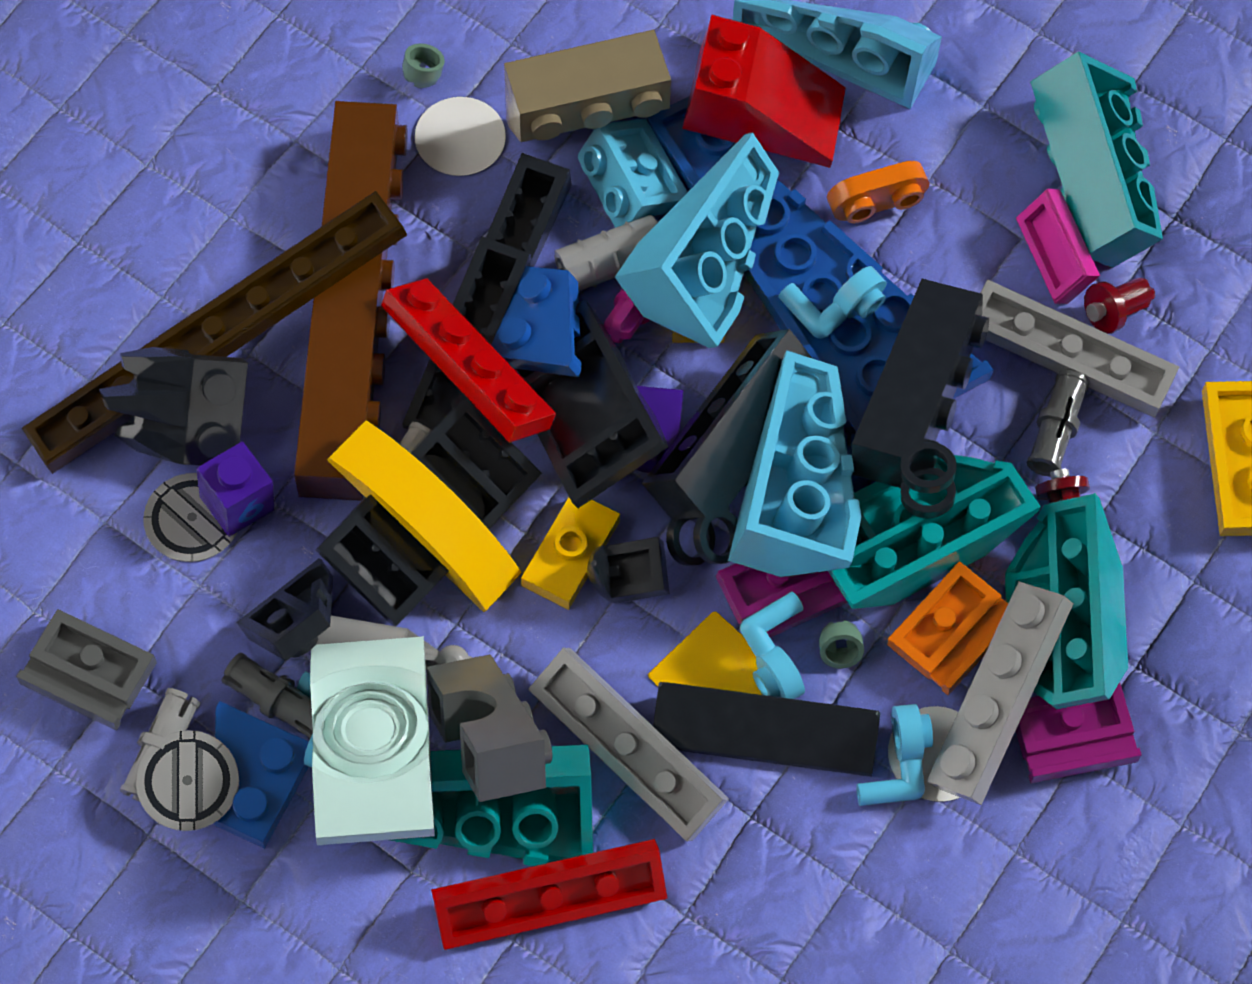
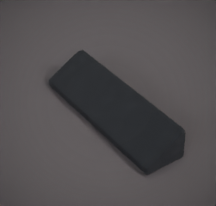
[653,682,880,777]

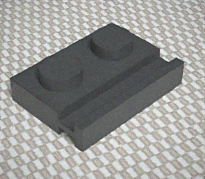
[16,609,157,731]

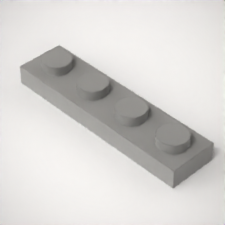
[980,279,1179,418]
[927,582,1073,805]
[528,648,729,842]

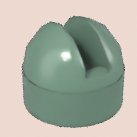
[402,43,445,89]
[819,620,864,669]

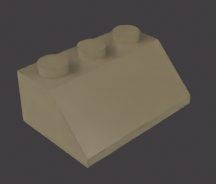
[504,29,671,142]

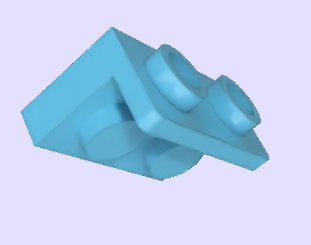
[578,119,687,228]

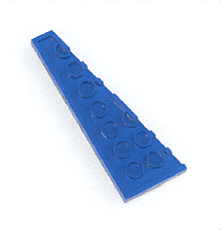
[647,96,993,435]

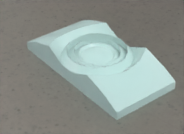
[310,636,435,845]

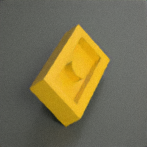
[521,497,620,610]

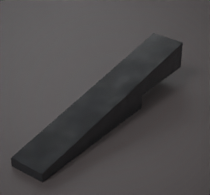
[402,153,572,432]

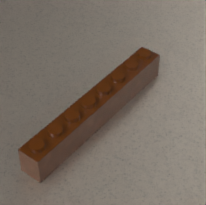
[294,101,408,501]

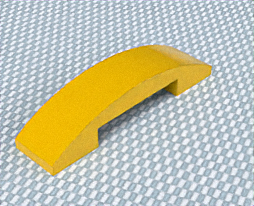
[327,420,522,612]

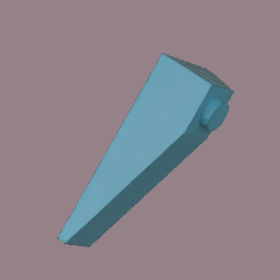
[732,0,942,109]
[615,132,779,348]
[728,350,861,577]

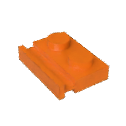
[887,561,1008,695]

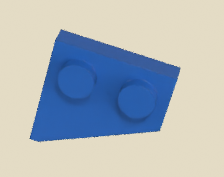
[491,266,581,377]
[214,701,309,849]

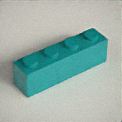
[1030,51,1163,268]
[390,745,593,866]

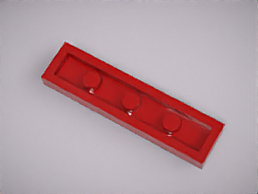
[381,278,556,443]
[431,839,668,950]

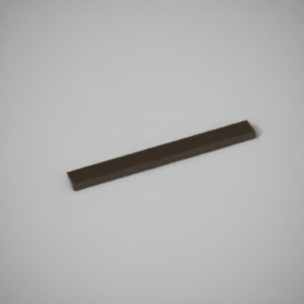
[22,191,407,474]

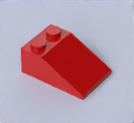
[682,14,846,168]

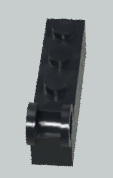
[852,278,989,518]
[642,329,813,566]

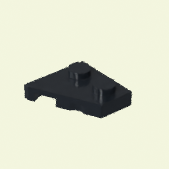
[236,558,333,661]

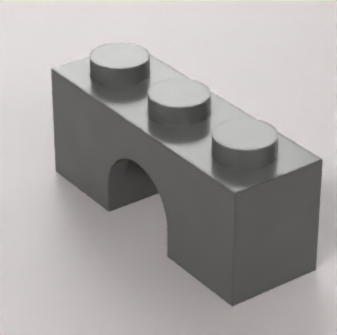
[426,654,552,802]

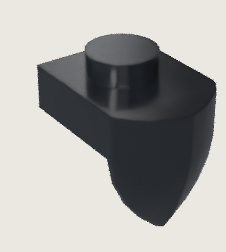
[587,537,670,603]

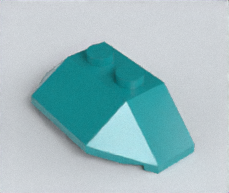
[828,455,1041,609]
[1005,493,1128,709]

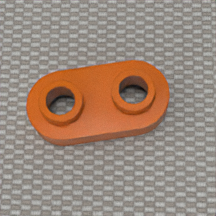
[826,161,930,224]

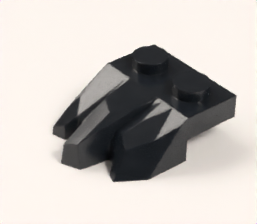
[99,347,248,465]

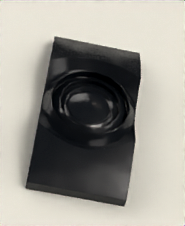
[514,299,668,509]
[316,397,542,626]

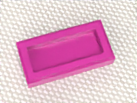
[1016,189,1100,304]

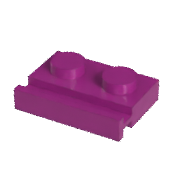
[715,563,847,638]
[1016,683,1142,784]

